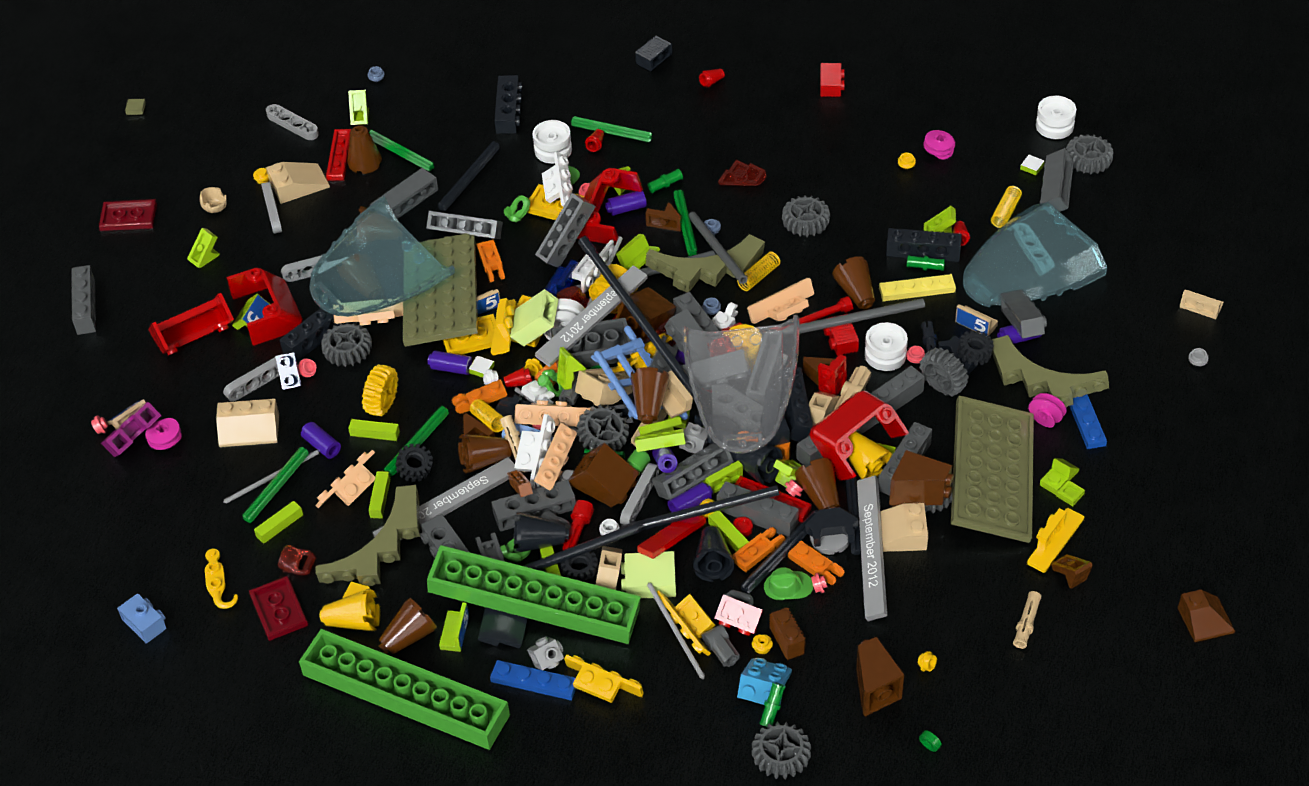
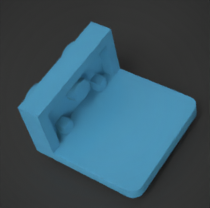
[737,658,792,705]

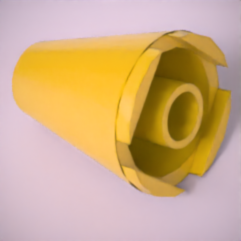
[848,431,892,479]
[320,589,380,631]

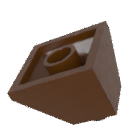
[1178,589,1235,642]

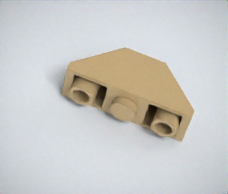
[807,391,840,437]
[595,546,622,590]

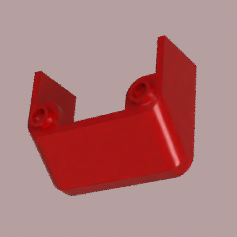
[577,168,643,245]
[226,268,303,346]
[148,293,234,355]
[810,391,909,481]

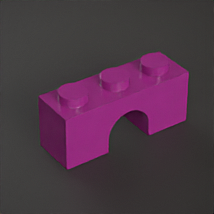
[101,402,161,457]

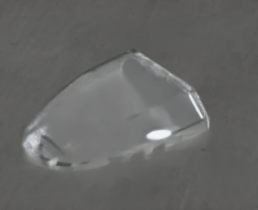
[682,315,799,453]

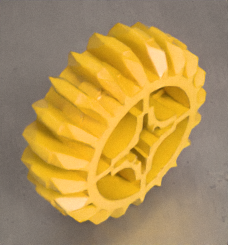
[362,364,398,416]

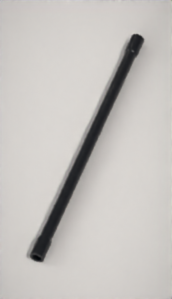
[578,236,701,398]

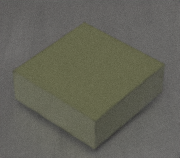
[125,99,146,115]

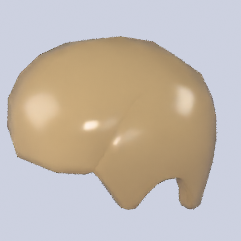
[200,187,227,213]

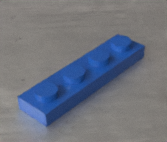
[1069,394,1107,449]
[490,660,576,701]

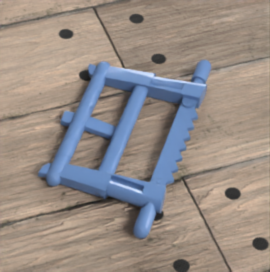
[591,326,688,420]

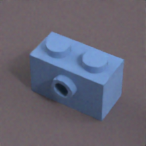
[117,593,166,644]

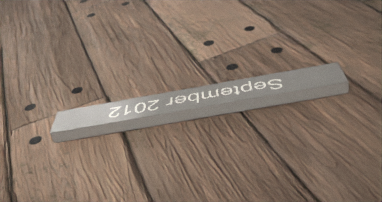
[535,265,648,367]
[373,457,516,540]
[857,475,887,621]

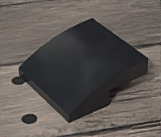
[477,607,527,648]

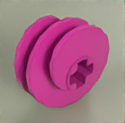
[924,130,955,159]
[1029,393,1067,428]
[145,418,182,450]

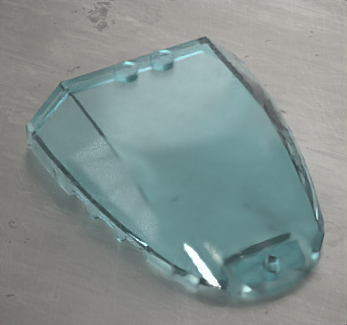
[309,196,455,317]
[963,202,1107,307]

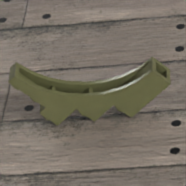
[645,234,765,293]
[992,335,1109,407]
[316,485,420,586]

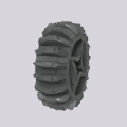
[1066,134,1113,175]
[782,195,830,237]
[321,322,372,367]
[919,347,969,397]
[577,404,629,451]
[752,721,811,779]

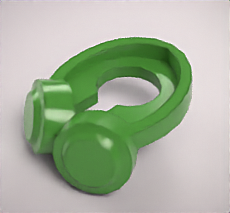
[504,196,530,222]
[537,369,563,397]
[500,539,531,563]

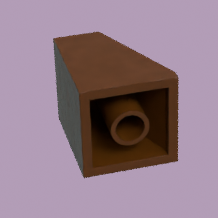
[615,287,676,344]
[568,443,639,507]
[889,450,954,506]
[856,637,904,716]

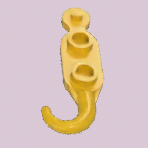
[205,549,238,609]

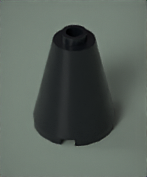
[728,441,783,484]
[514,512,569,553]
[693,526,734,582]

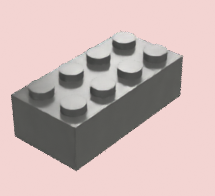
[551,318,631,368]

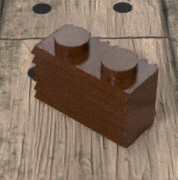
[769,608,805,660]

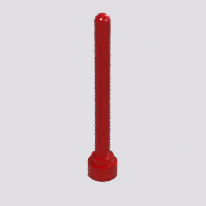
[771,296,853,331]

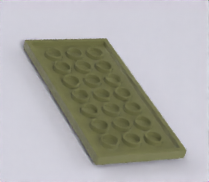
[403,233,478,347]
[951,396,1034,543]

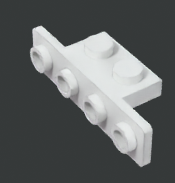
[542,151,573,207]
[572,240,614,293]
[514,414,555,490]

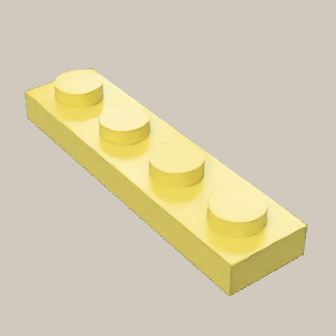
[879,274,956,301]

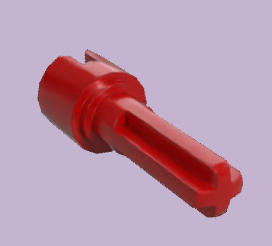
[562,500,594,550]

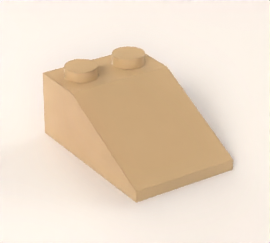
[266,162,330,204]
[575,367,633,407]
[880,503,928,552]

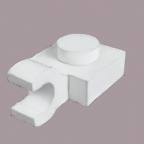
[712,302,738,331]
[521,380,555,404]

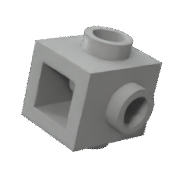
[679,422,708,454]
[527,637,564,670]

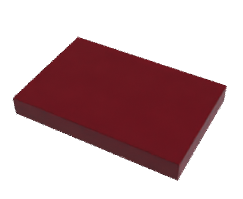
[99,199,157,231]
[249,576,308,641]

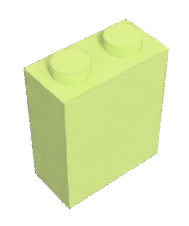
[510,289,558,346]
[621,551,676,599]

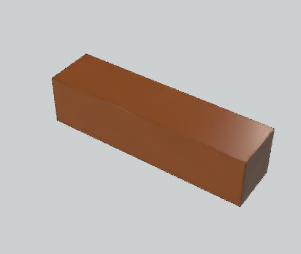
[507,470,533,497]

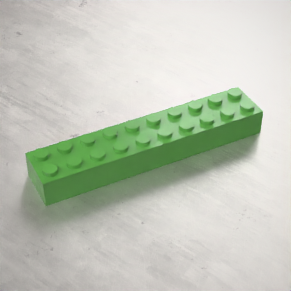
[427,545,641,644]
[299,629,510,750]

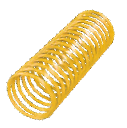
[991,186,1022,228]
[737,252,780,291]
[470,399,504,432]

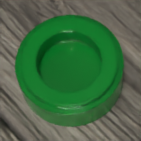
[919,730,942,752]

